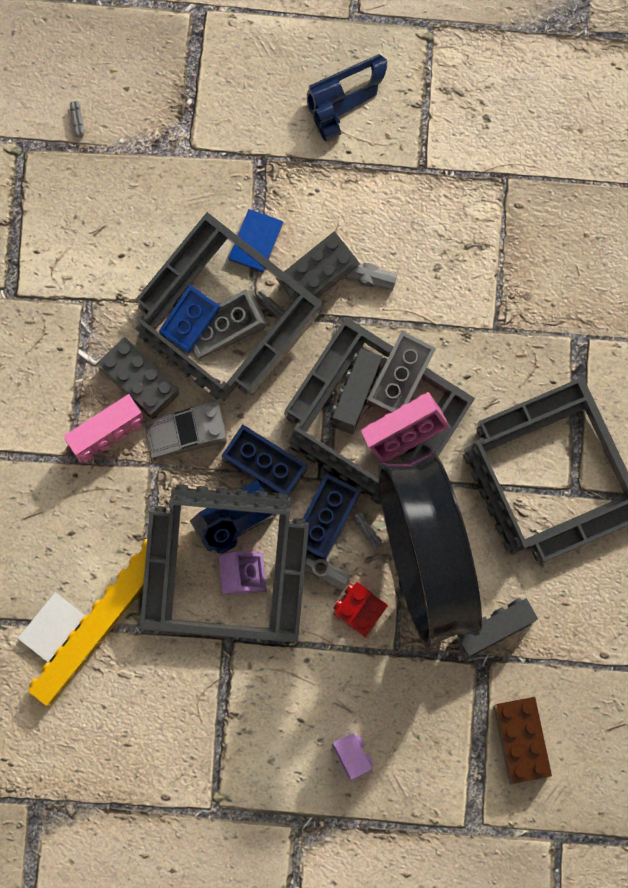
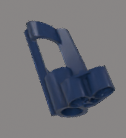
[307,54,387,141]

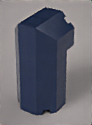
[190,480,276,554]

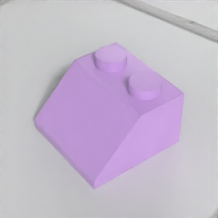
[219,551,267,595]
[332,733,373,781]

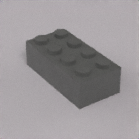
[276,231,360,300]
[97,337,179,419]
[330,348,382,435]
[454,598,538,660]

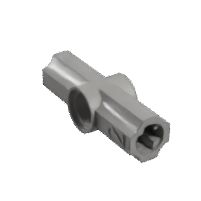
[345,263,398,291]
[305,552,350,590]

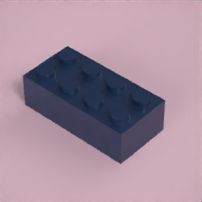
[221,424,308,497]
[303,473,361,561]

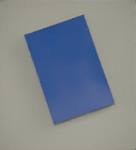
[228,209,283,273]
[158,285,221,353]

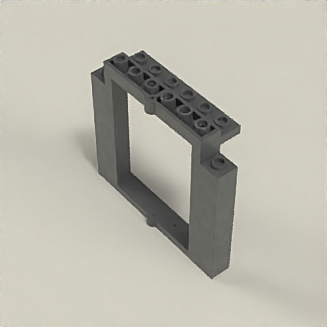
[135,212,325,401]
[284,317,475,505]
[463,377,628,564]
[140,484,309,643]

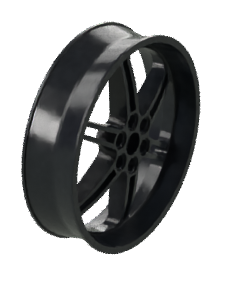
[378,451,482,648]

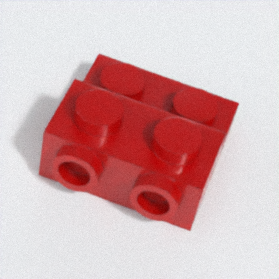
[333,582,388,638]

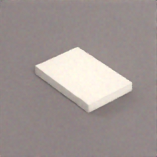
[18,592,85,662]

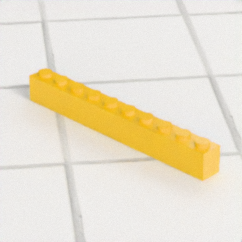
[28,539,147,707]

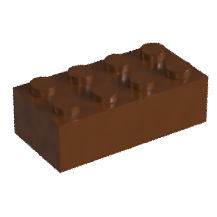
[494,697,552,785]

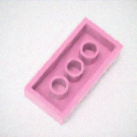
[361,392,450,463]
[63,394,144,463]

